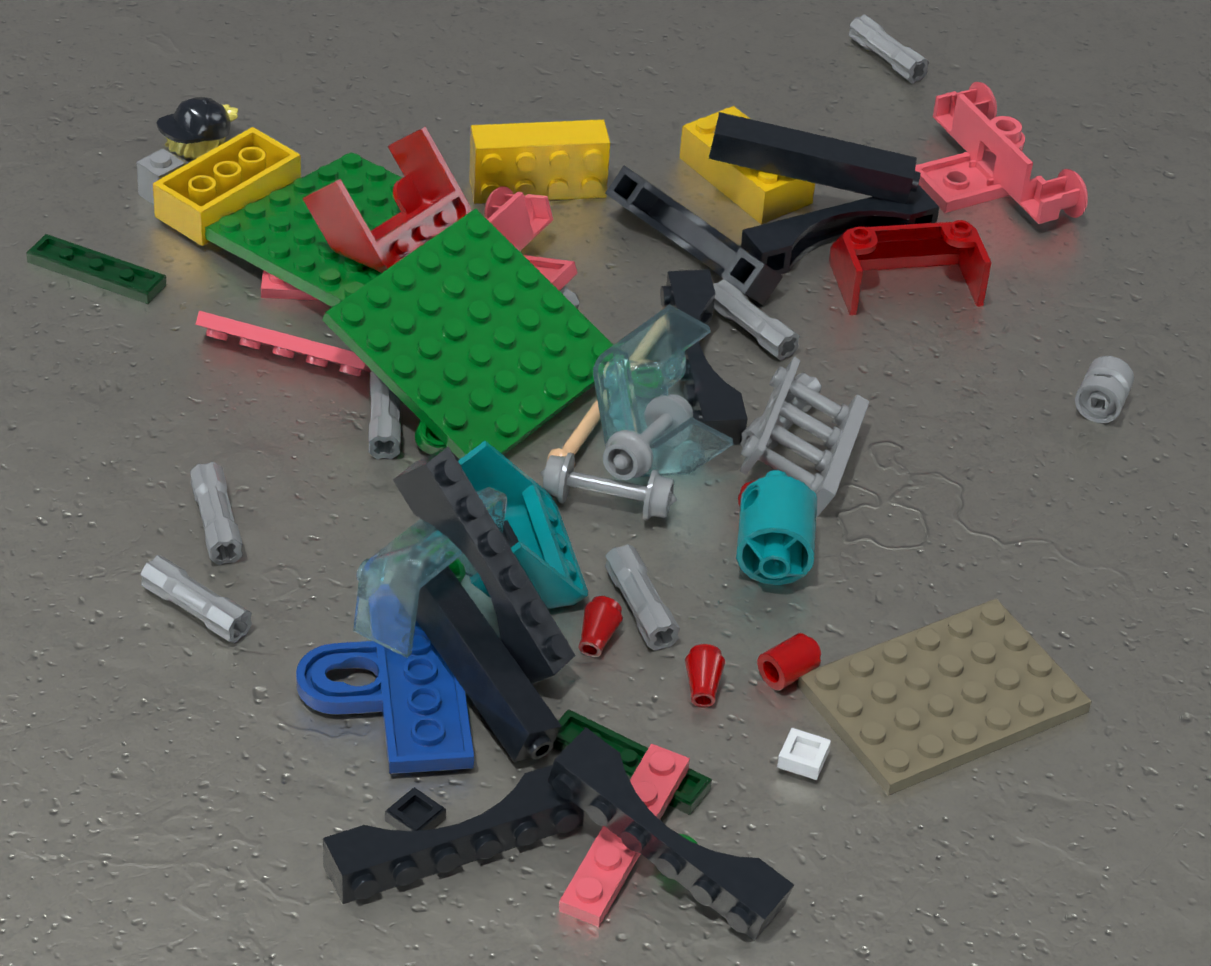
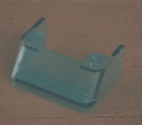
[593,304,734,477]
[353,487,507,658]

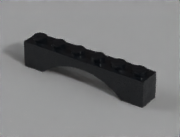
[605,165,783,305]
[741,185,940,274]
[660,269,748,447]
[393,447,576,684]
[547,728,794,941]
[323,765,584,904]

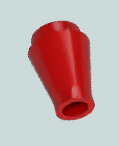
[578,596,623,657]
[685,644,725,707]

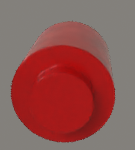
[757,633,821,690]

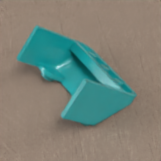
[458,441,588,609]

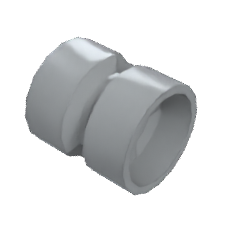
[1075,356,1134,423]

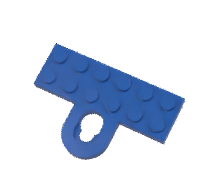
[296,582,474,774]

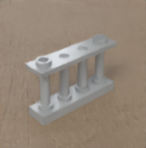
[740,357,870,517]

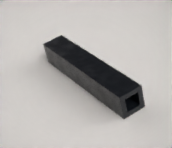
[709,112,921,204]
[391,550,562,762]

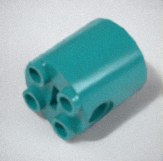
[736,470,817,585]

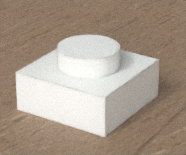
[777,728,831,780]

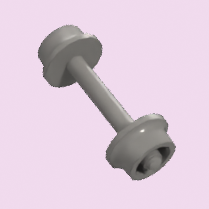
[603,394,693,480]
[540,453,677,520]

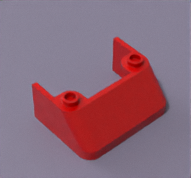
[302,126,471,273]
[829,220,992,315]

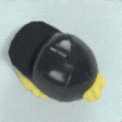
[156,97,238,159]

